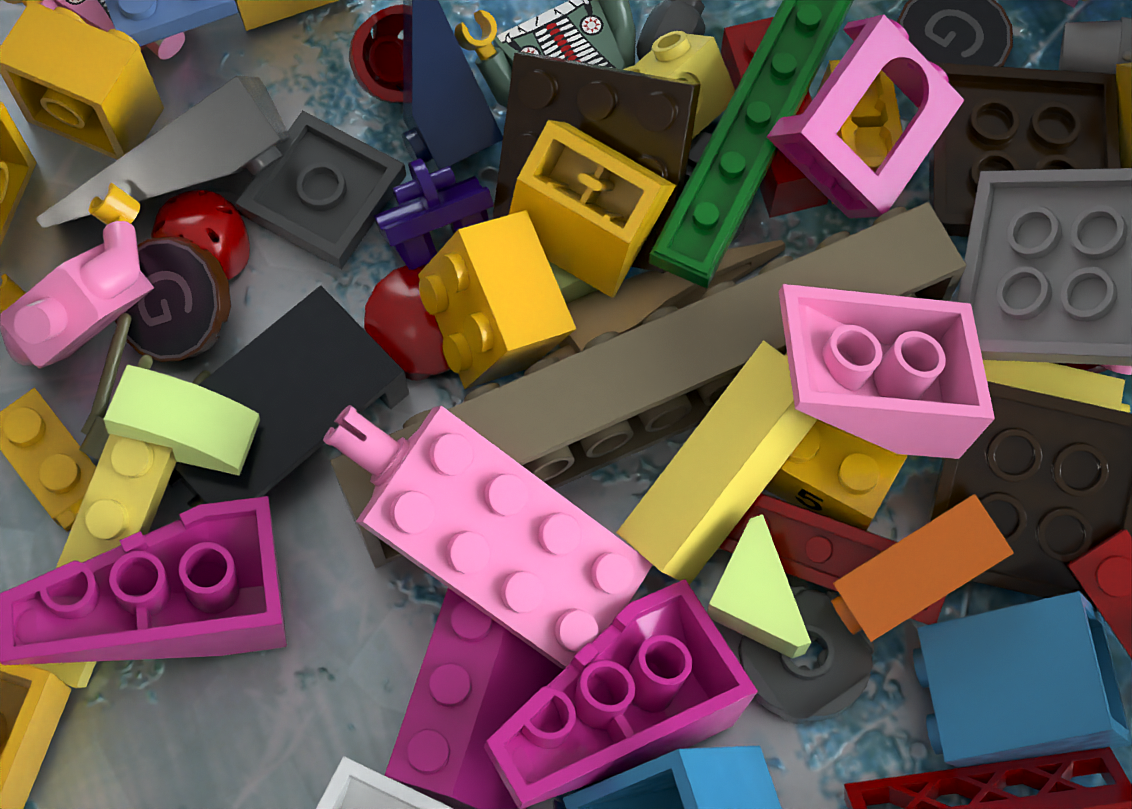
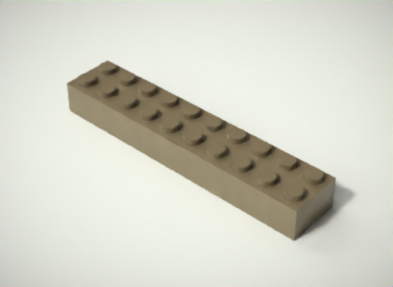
[330,202,967,569]

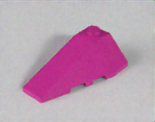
[0,496,287,665]
[484,579,758,809]

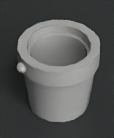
[1058,17,1132,74]

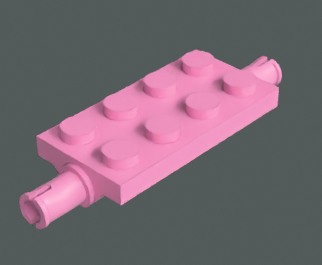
[323,405,653,670]

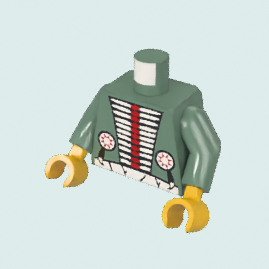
[454,0,636,108]

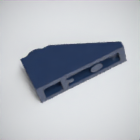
[402,0,503,173]

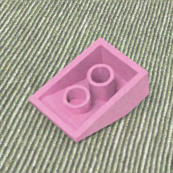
[778,284,995,459]

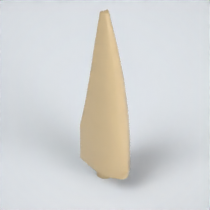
[540,240,785,361]

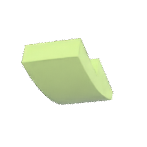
[104,364,260,476]

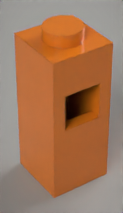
[831,494,1014,642]

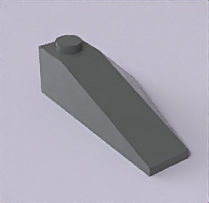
[36,76,291,228]

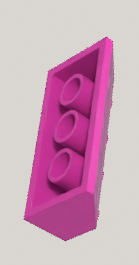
[384,588,563,809]

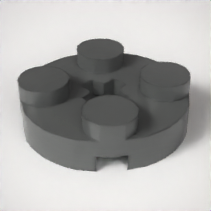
[738,586,874,724]

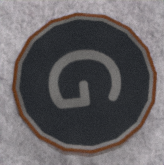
[897,0,1013,67]
[115,236,231,362]

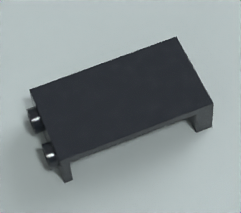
[168,285,409,509]

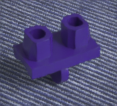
[374,158,495,270]

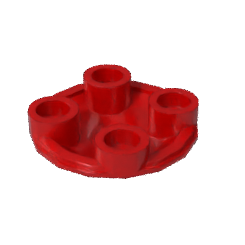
[364,264,451,381]

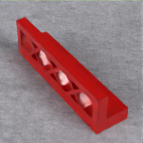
[844,747,1132,809]

